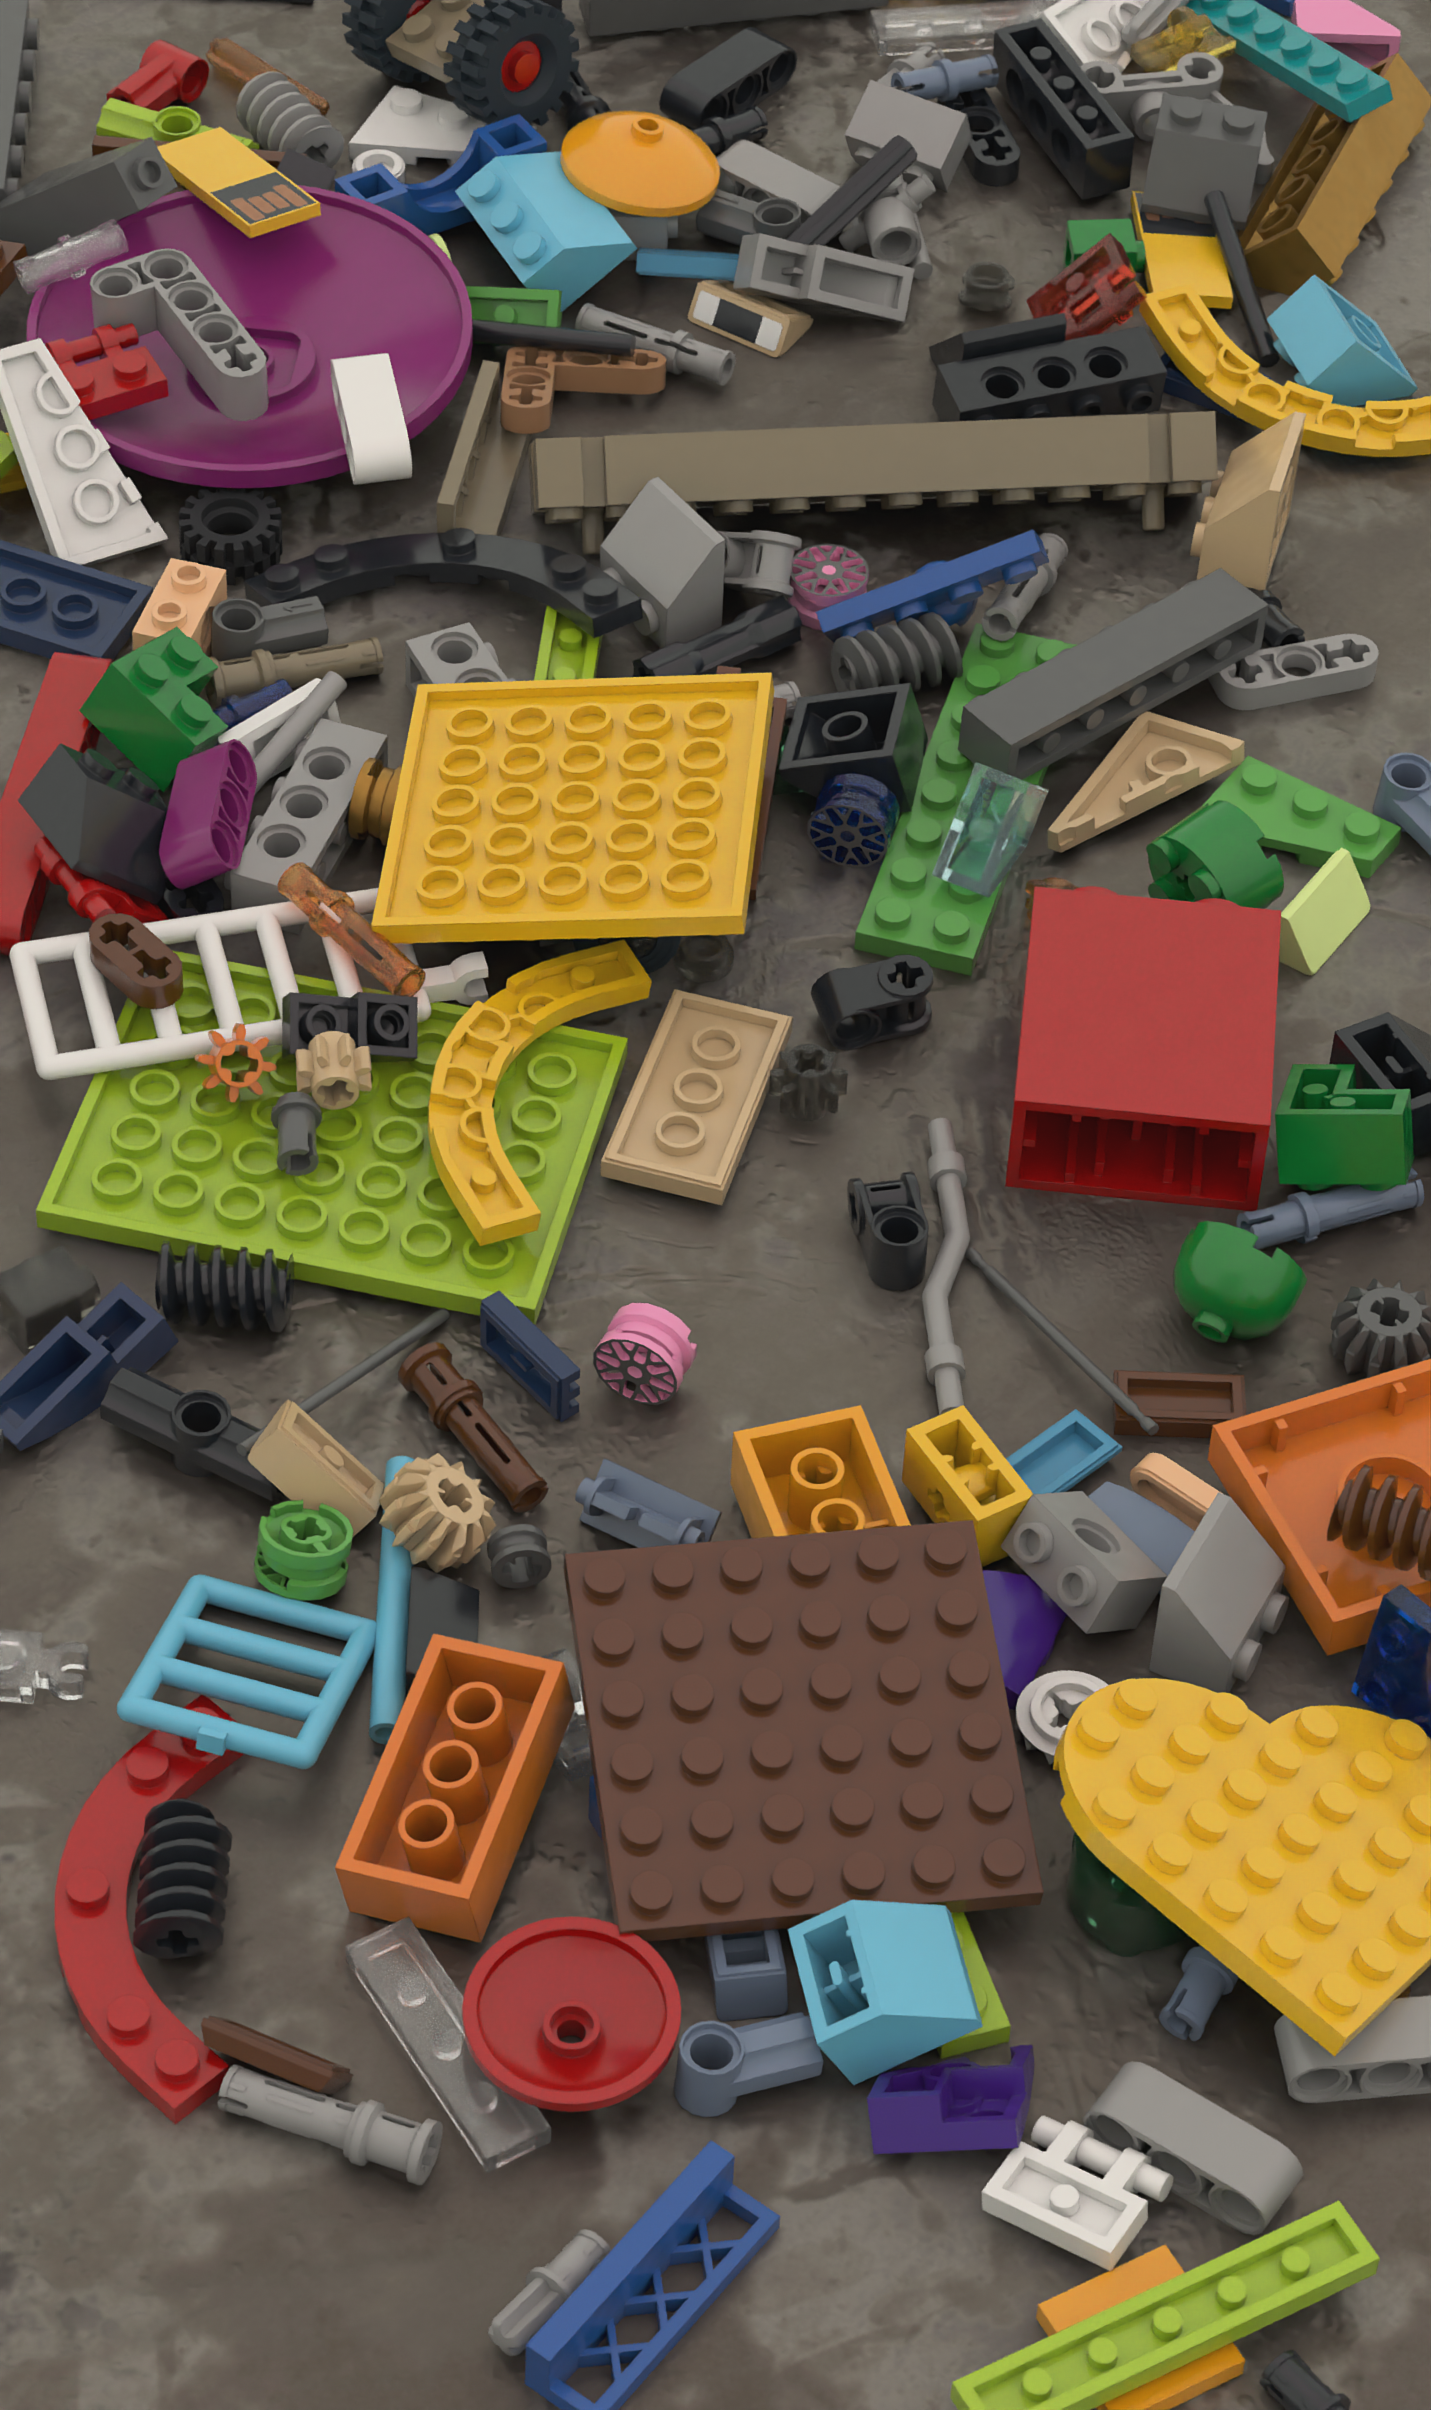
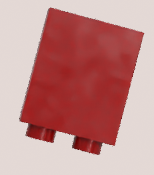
[1005,886,1281,1211]

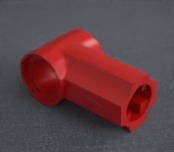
[106,40,209,112]

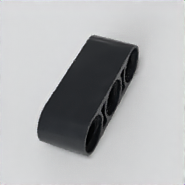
[659,27,797,130]

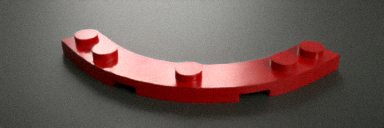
[54,1695,244,2125]

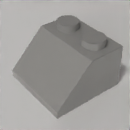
[600,477,726,648]
[1149,1492,1289,1693]

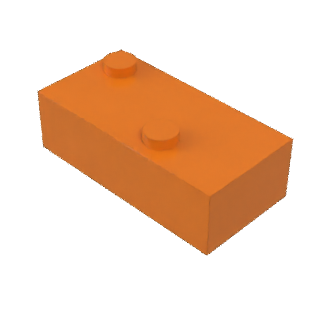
[335,1633,575,1943]

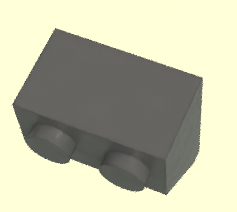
[1140,93,1268,230]

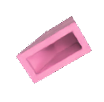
[1291,0,1401,68]

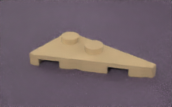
[1047,711,1245,853]

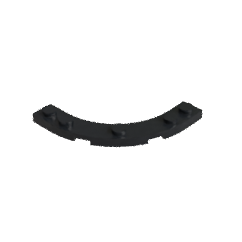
[244,528,643,638]

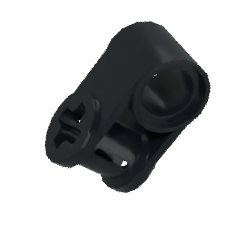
[811,955,933,1051]
[847,1171,928,1291]

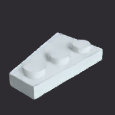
[349,86,537,167]

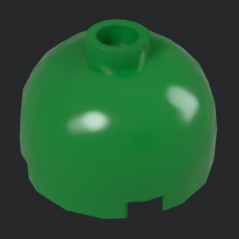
[1173,1221,1307,1343]

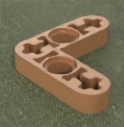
[500,346,666,434]

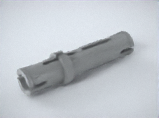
[575,303,736,386]
[981,533,1068,641]

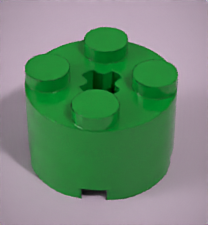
[1146,800,1284,909]

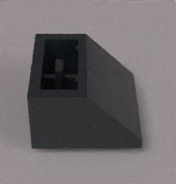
[1329,1012,1431,1157]

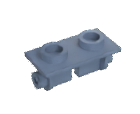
[575,1459,722,1548]

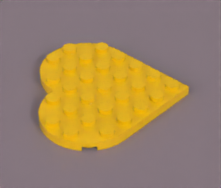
[1053,1678,1431,2057]

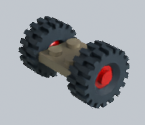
[342,0,580,126]

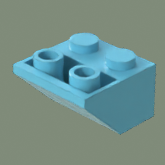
[788,1900,983,2085]

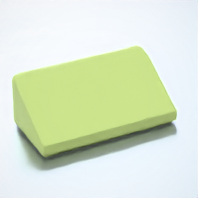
[1279,848,1370,976]

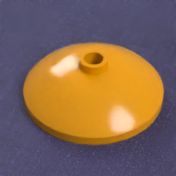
[560,111,720,217]

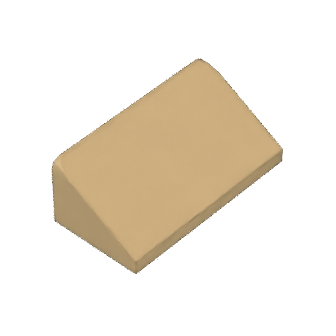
[247,1399,384,1537]

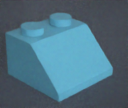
[1267,275,1418,407]

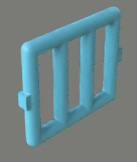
[117,1574,376,1769]

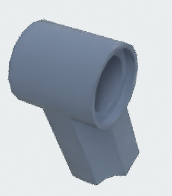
[1373,752,1431,856]
[674,2012,823,2117]

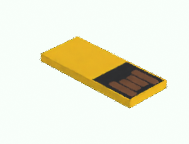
[157,127,321,238]
[1130,191,1233,309]

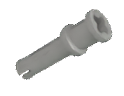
[218,2064,443,2185]

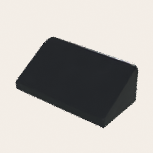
[406,1567,480,1697]

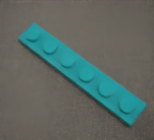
[1183,0,1393,123]

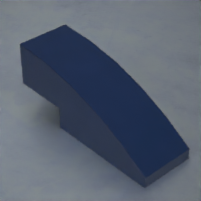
[0,1282,179,1451]

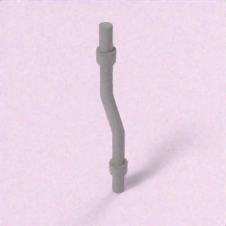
[921,1118,970,1415]

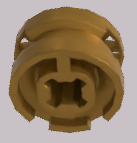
[348,757,402,846]

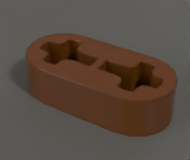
[89,913,183,1009]

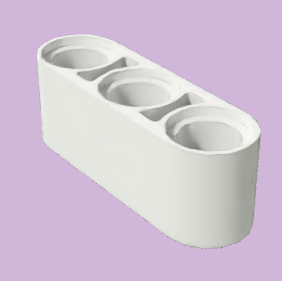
[330,353,412,485]

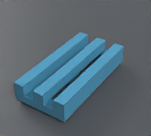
[636,247,739,281]

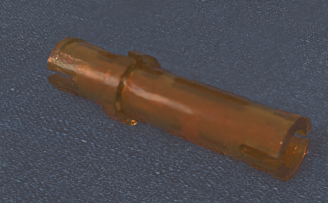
[278,862,426,997]

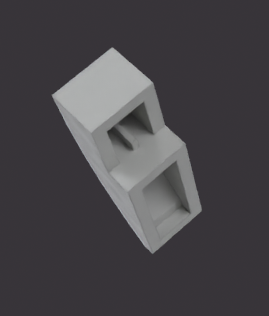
[733,233,915,322]

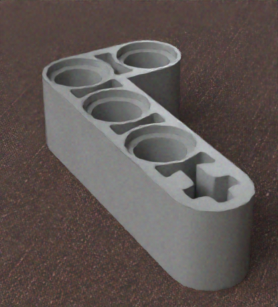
[90,249,269,421]

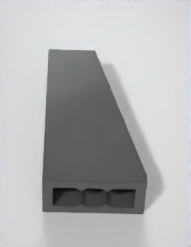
[0,137,178,256]

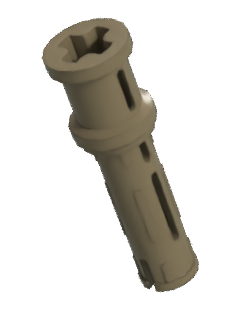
[205,637,384,710]

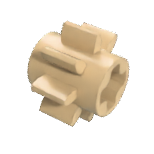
[295,1031,372,1110]

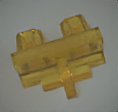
[1130,6,1236,73]

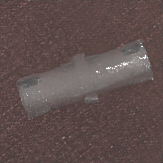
[13,218,129,295]

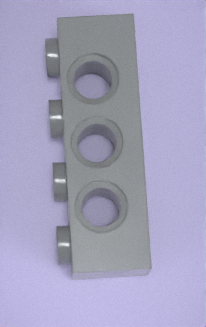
[224,718,388,935]

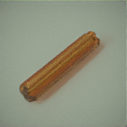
[206,38,330,118]

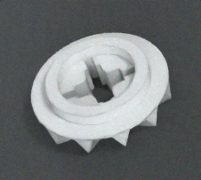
[1015,1671,1108,1765]

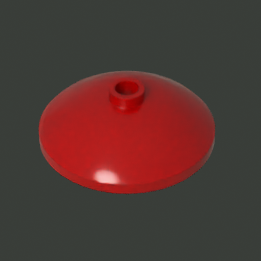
[462,1916,681,2112]

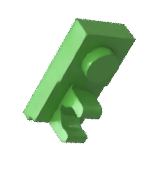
[466,286,562,346]

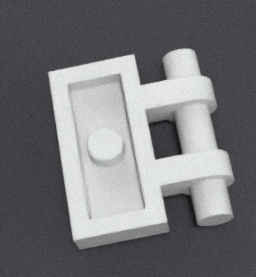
[982,2115,1173,2271]

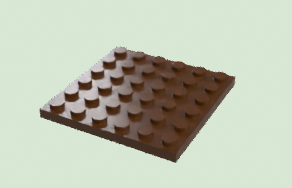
[563,1520,1044,1942]

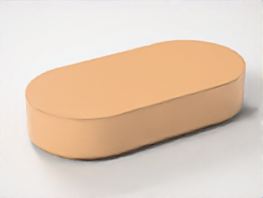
[1130,1453,1223,1531]

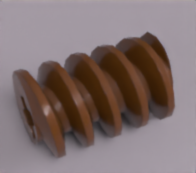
[1327,1464,1431,1581]

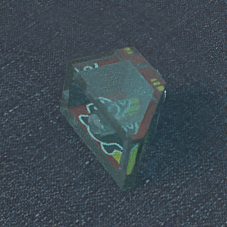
[932,762,1048,897]

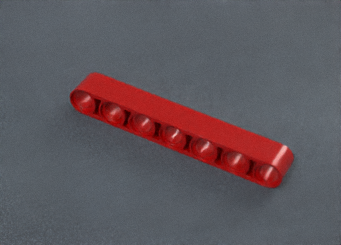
[0,652,114,955]

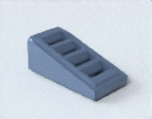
[704,1929,788,2021]

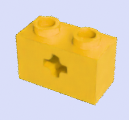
[902,1405,1033,1567]

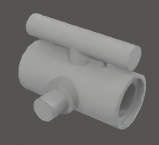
[839,174,936,280]

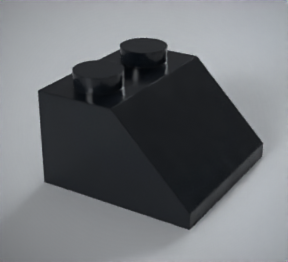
[779,683,928,818]
[18,743,167,905]

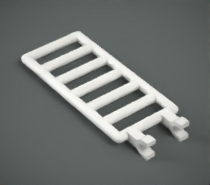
[9,888,488,1080]

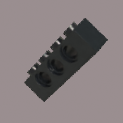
[992,18,1135,200]
[932,326,1167,422]

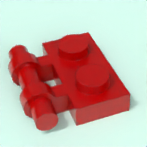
[45,323,169,421]
[34,836,169,923]

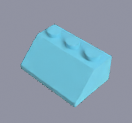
[455,151,638,312]

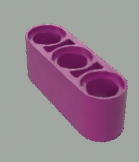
[159,739,257,890]

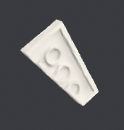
[1036,0,1149,72]
[0,338,169,567]

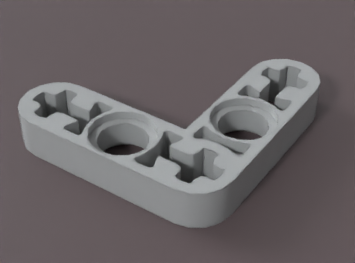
[1181,583,1379,710]

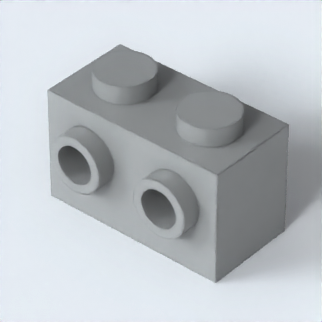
[845,80,972,191]

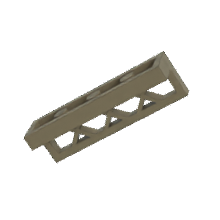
[437,360,532,536]

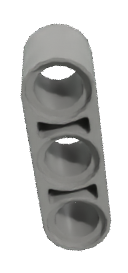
[716,140,840,224]
[1274,1995,1431,2103]
[1083,2061,1303,2235]

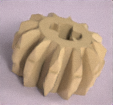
[378,1453,496,1573]

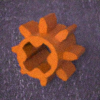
[194,1023,277,1103]

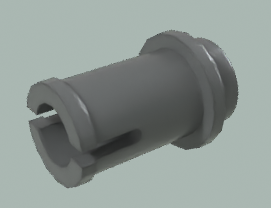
[271,1092,322,1176]

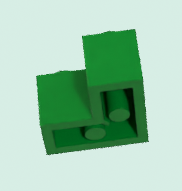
[79,627,229,792]
[1275,1064,1414,1191]

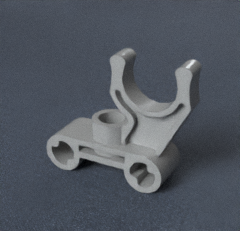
[1080,52,1274,184]

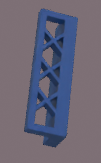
[525,2140,780,2410]

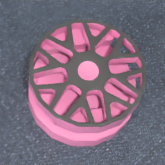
[787,544,869,630]
[593,1303,697,1405]

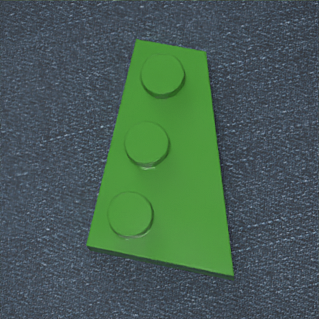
[1201,756,1402,878]

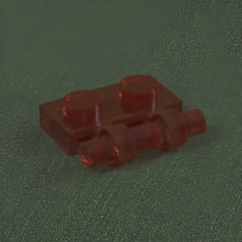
[1026,233,1147,341]

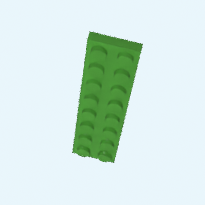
[854,623,1076,976]

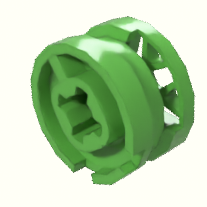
[253,1500,354,1601]

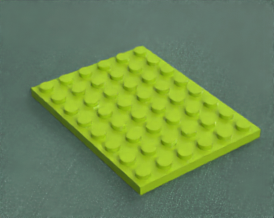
[36,950,628,1325]

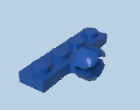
[816,530,1049,643]

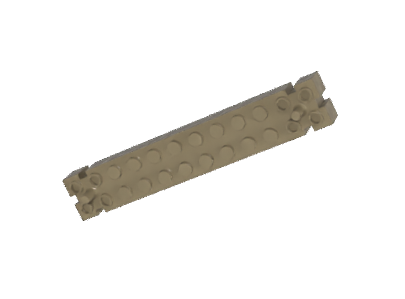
[528,411,1218,555]

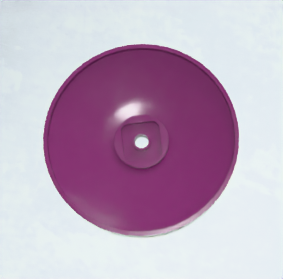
[26,185,473,488]

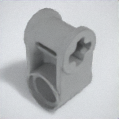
[717,530,802,598]

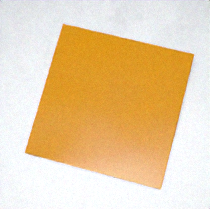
[1036,2244,1245,2410]

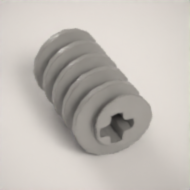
[236,71,344,168]

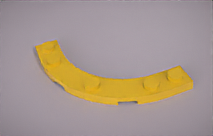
[1139,283,1431,457]
[427,940,652,1246]

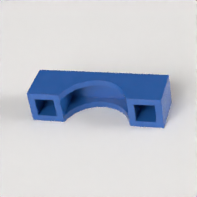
[335,114,547,236]

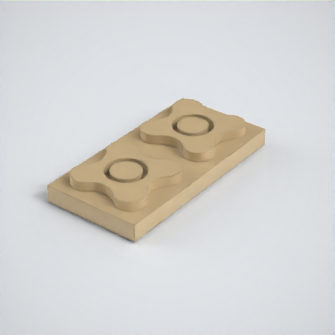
[601,989,793,1205]

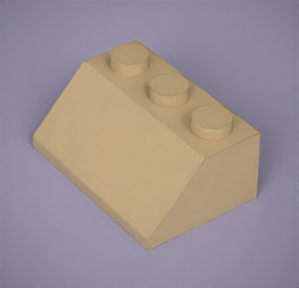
[1190,412,1306,591]

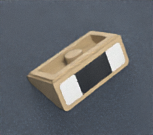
[688,280,813,357]

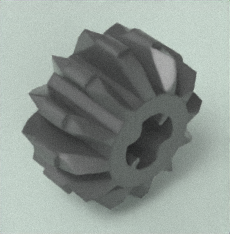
[1330,1278,1431,1378]

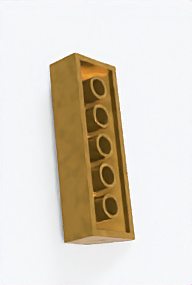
[1227,52,1431,296]

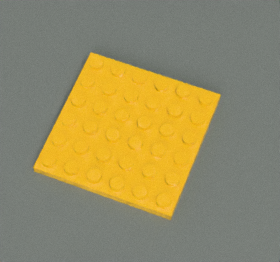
[371,673,774,944]

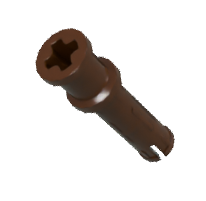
[398,1342,549,1513]

